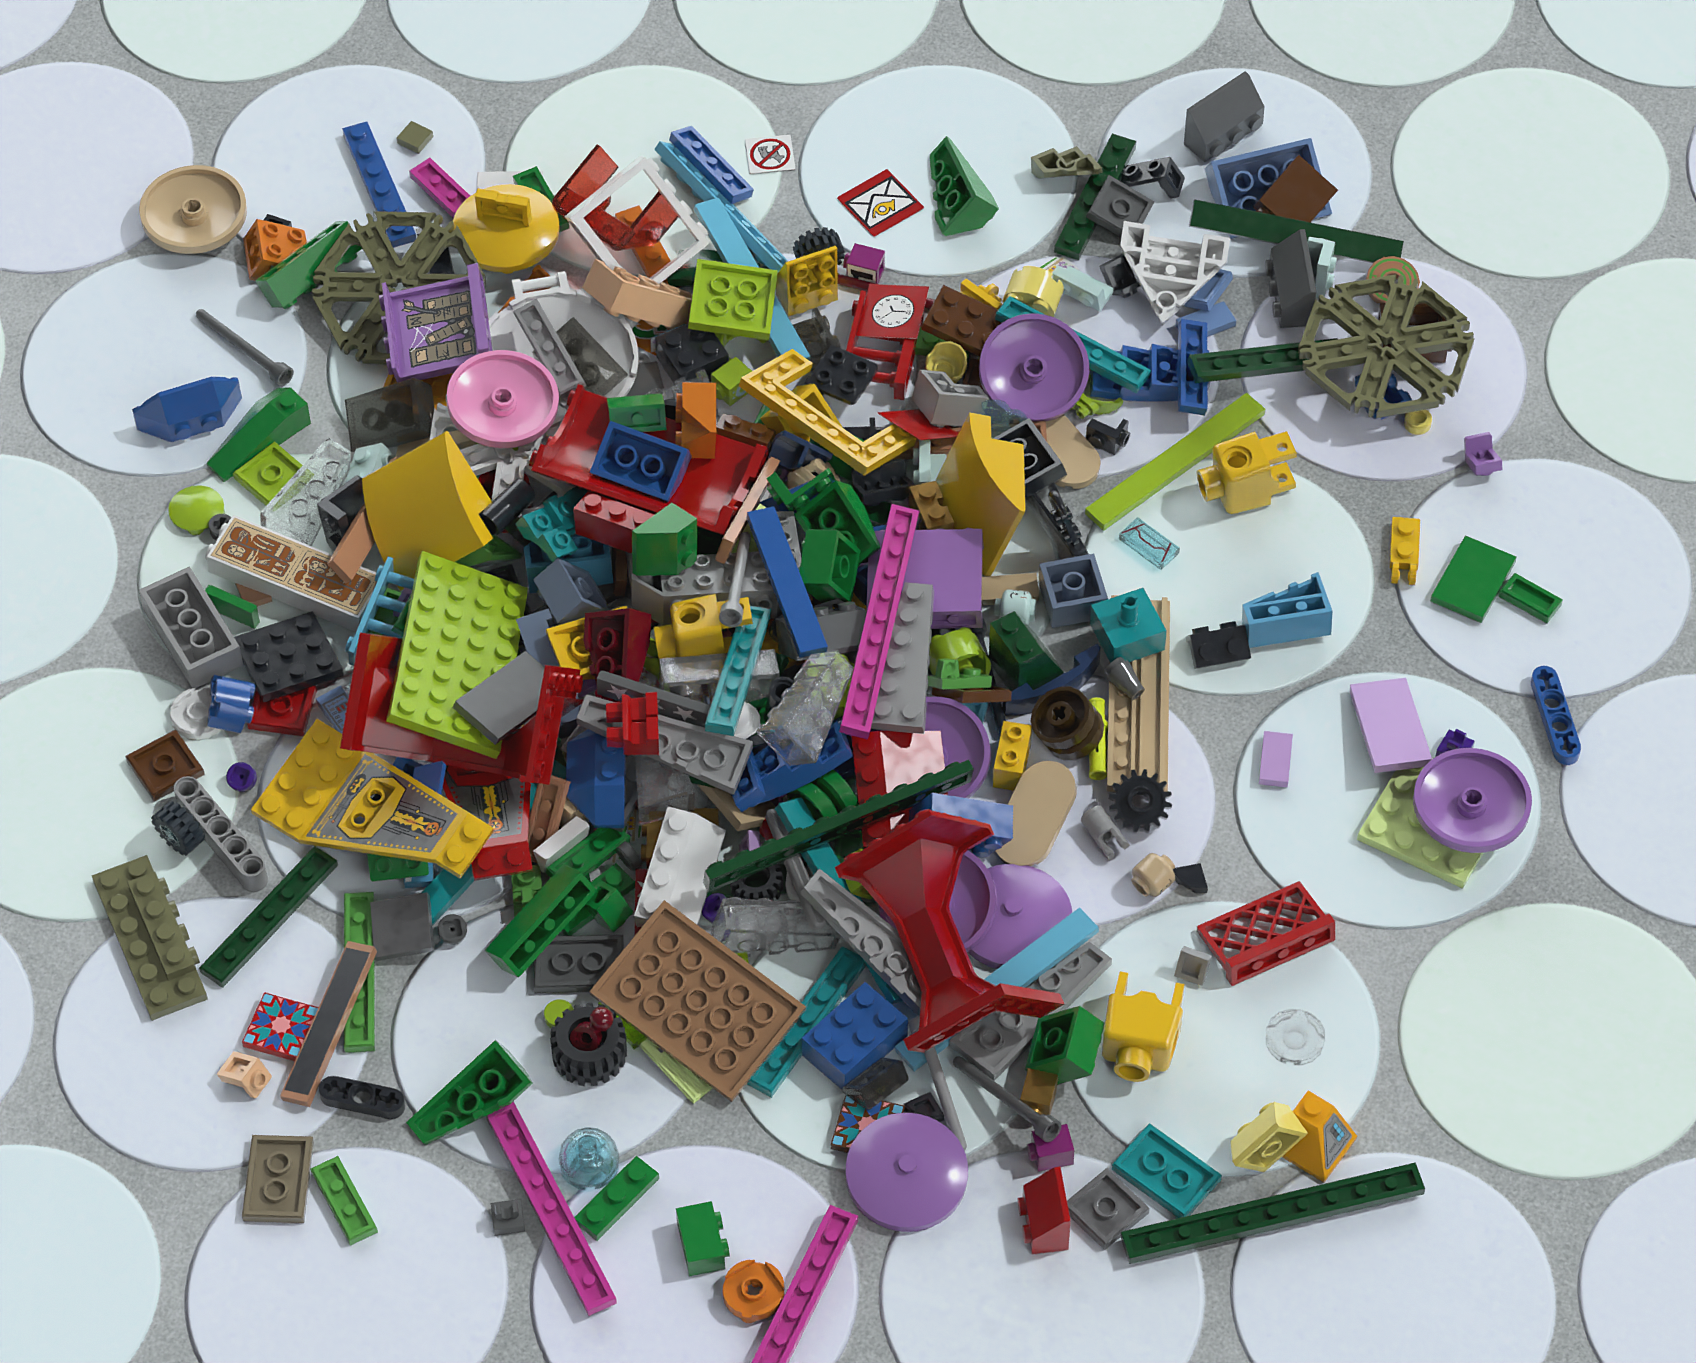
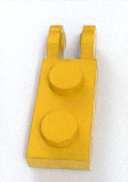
[1389,517,1420,585]

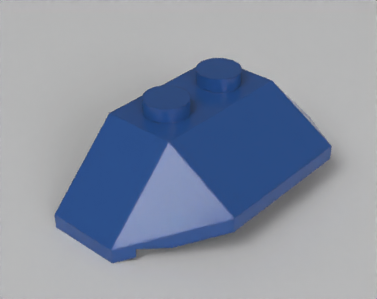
[132,377,242,442]
[566,729,626,828]

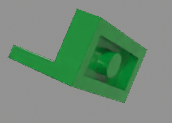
[607,394,666,432]

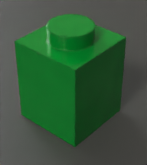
[585,880,634,933]

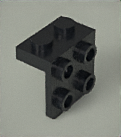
[804,345,878,405]
[317,475,364,551]

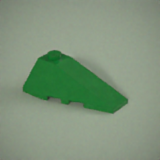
[930,136,999,236]
[207,387,311,482]
[406,1040,533,1145]

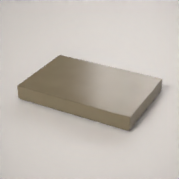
[242,1135,314,1223]

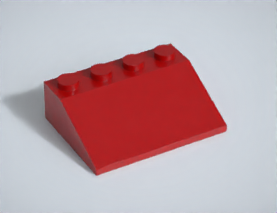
[851,731,948,849]

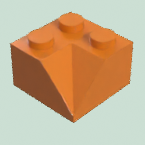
[676,382,716,459]

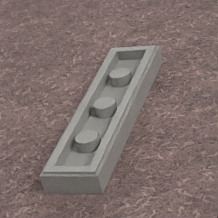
[513,299,586,399]

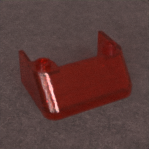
[552,144,678,251]

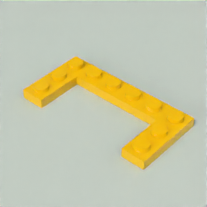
[739,349,917,476]

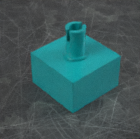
[1090,587,1167,663]

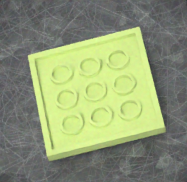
[1357,767,1483,889]

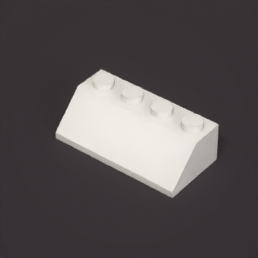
[634,806,726,927]

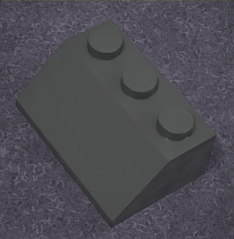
[1184,71,1265,162]
[1265,229,1316,328]
[775,602,866,661]

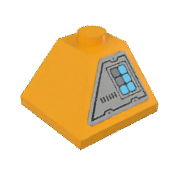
[1282,1090,1357,1183]

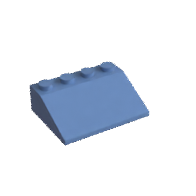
[1205,138,1332,239]

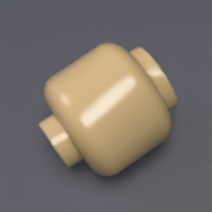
[1131,853,1175,897]

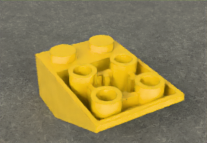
[776,246,838,317]

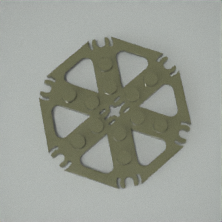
[312,211,486,364]
[1298,274,1475,418]

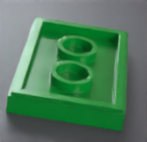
[1430,535,1517,623]

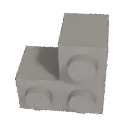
[912,370,989,427]

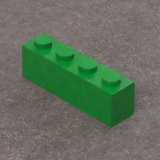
[255,221,362,309]
[484,864,597,978]

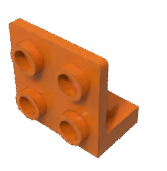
[243,219,307,281]

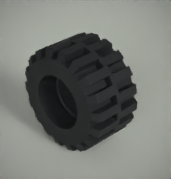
[550,1003,627,1086]

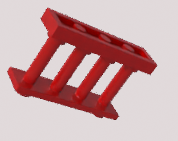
[846,290,925,400]

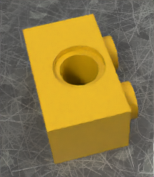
[993,721,1032,791]

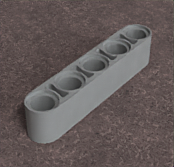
[174,776,268,892]

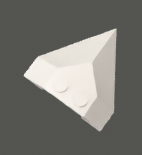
[1120,221,1230,326]

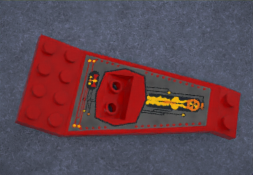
[432,718,533,881]

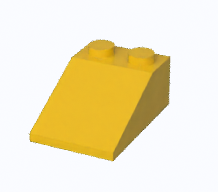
[546,605,647,680]

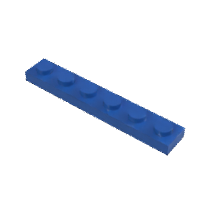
[342,121,417,248]

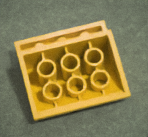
[936,412,1025,577]
[362,431,493,591]

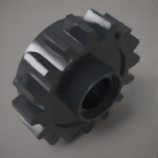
[1108,769,1172,834]

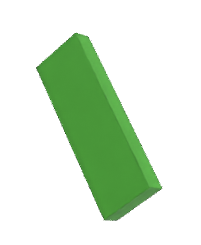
[310,1156,378,1246]

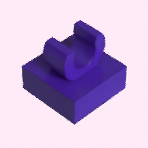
[1435,729,1475,756]

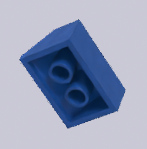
[590,421,692,502]

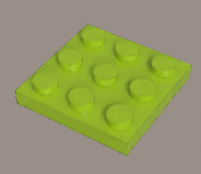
[688,259,778,340]

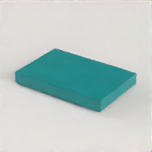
[1111,1123,1222,1218]

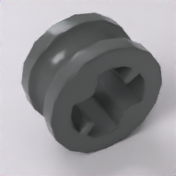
[209,514,231,541]

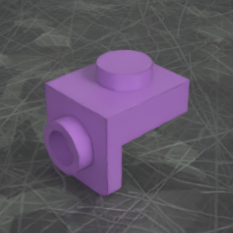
[1464,432,1503,476]

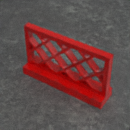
[1197,881,1335,986]

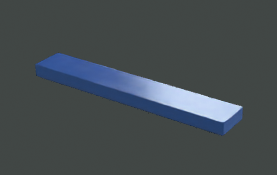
[746,506,828,658]

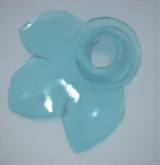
[982,400,1027,439]

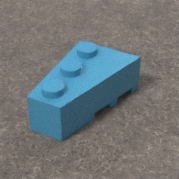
[1242,572,1333,648]

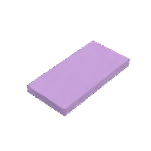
[1349,678,1432,773]

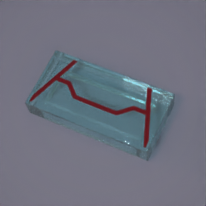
[1119,517,1180,570]

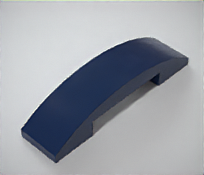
[1003,644,1101,716]

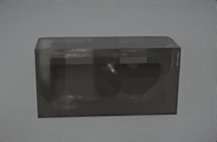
[841,1057,909,1110]

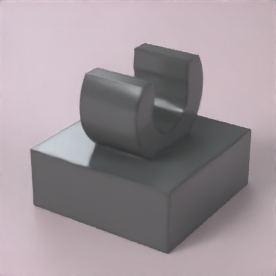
[490,1199,525,1236]

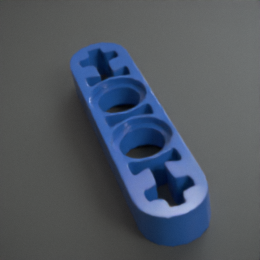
[1531,666,1581,765]

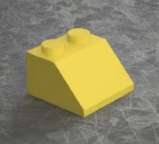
[1230,1102,1308,1172]

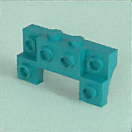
[516,487,594,562]

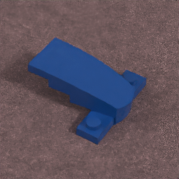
[1090,319,1210,416]
[730,721,853,812]

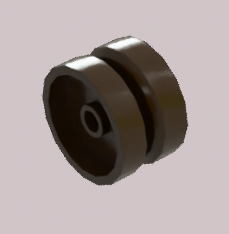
[1030,686,1104,760]

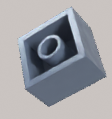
[1038,553,1108,628]
[533,558,611,625]

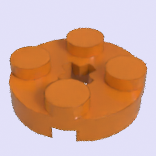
[723,1260,784,1323]

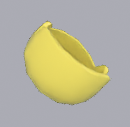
[925,341,967,384]

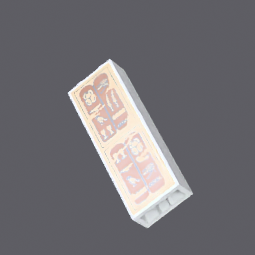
[205,515,377,632]

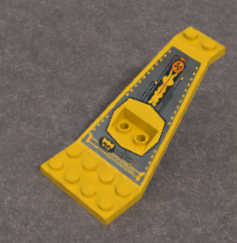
[251,718,494,879]

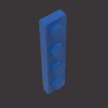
[669,125,754,204]

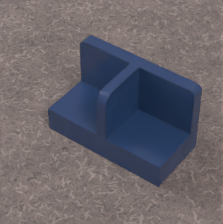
[766,430,833,476]

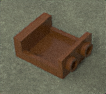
[1253,155,1338,222]

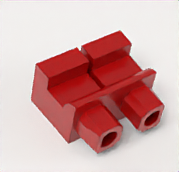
[606,692,659,755]

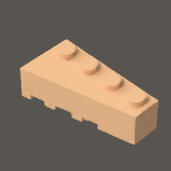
[582,259,692,330]

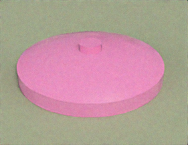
[447,350,559,448]

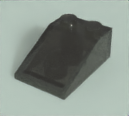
[532,317,628,396]
[345,378,434,452]

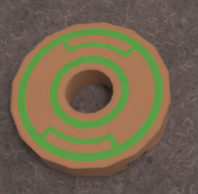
[1366,256,1420,304]

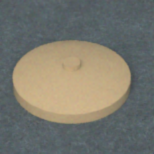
[139,165,247,254]

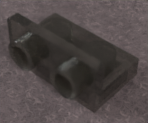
[793,307,841,372]

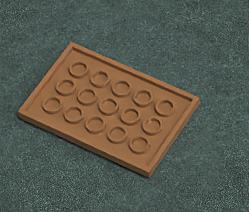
[589,900,806,1102]

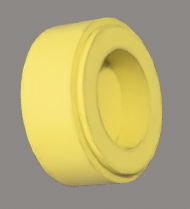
[1404,410,1432,435]

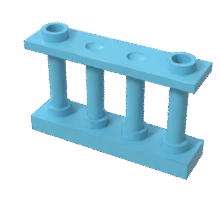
[345,557,414,666]

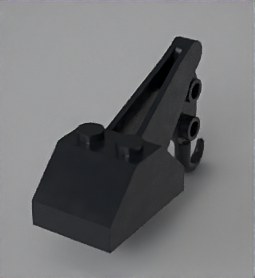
[993,418,1088,557]

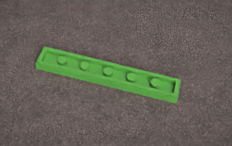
[344,892,375,1053]

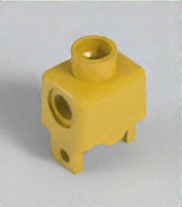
[1196,431,1297,514]
[654,594,753,678]
[1102,971,1185,1082]

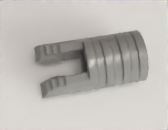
[1081,805,1130,861]

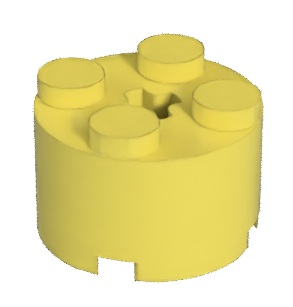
[1003,266,1064,317]

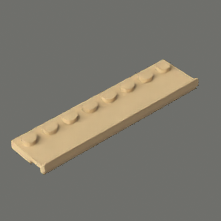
[1106,595,1170,792]

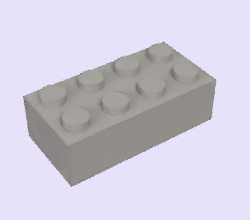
[139,566,244,688]

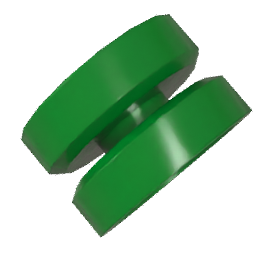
[787,769,859,821]

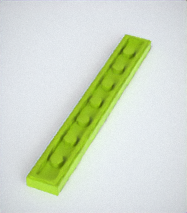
[1085,393,1266,531]

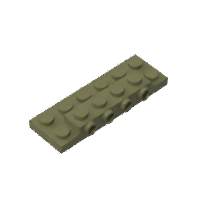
[91,855,208,1021]

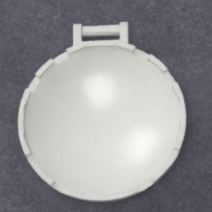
[489,271,639,417]

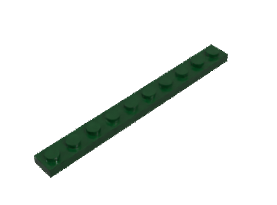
[703,759,974,893]
[1120,1162,1425,1264]

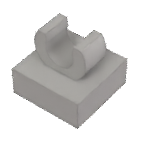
[1174,946,1212,986]

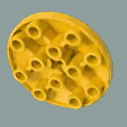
[453,184,560,274]

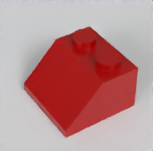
[1017,1166,1071,1254]

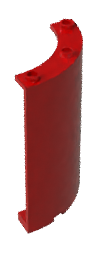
[529,384,769,536]

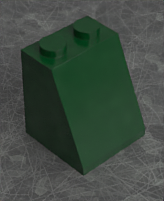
[989,611,1064,691]

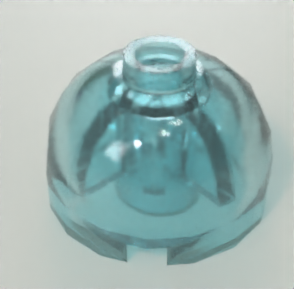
[558,1127,620,1190]

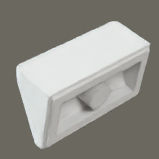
[533,816,590,873]

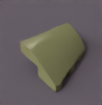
[1031,146,1102,179]

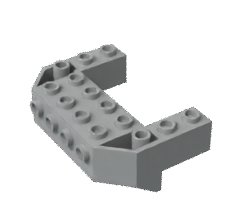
[626,511,801,626]

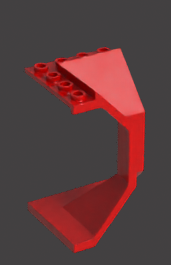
[340,632,584,785]
[835,809,1064,1053]

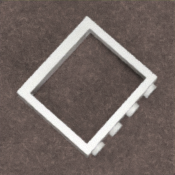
[565,156,710,284]

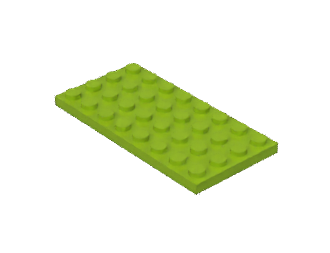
[386,551,528,759]

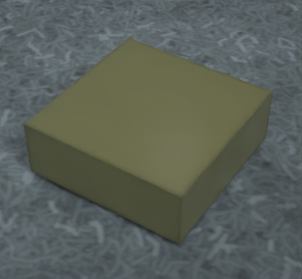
[396,121,434,154]

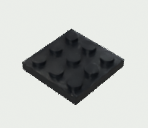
[234,611,344,703]

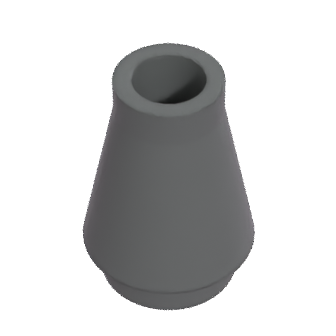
[1104,657,1145,700]

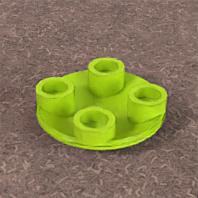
[168,485,225,535]

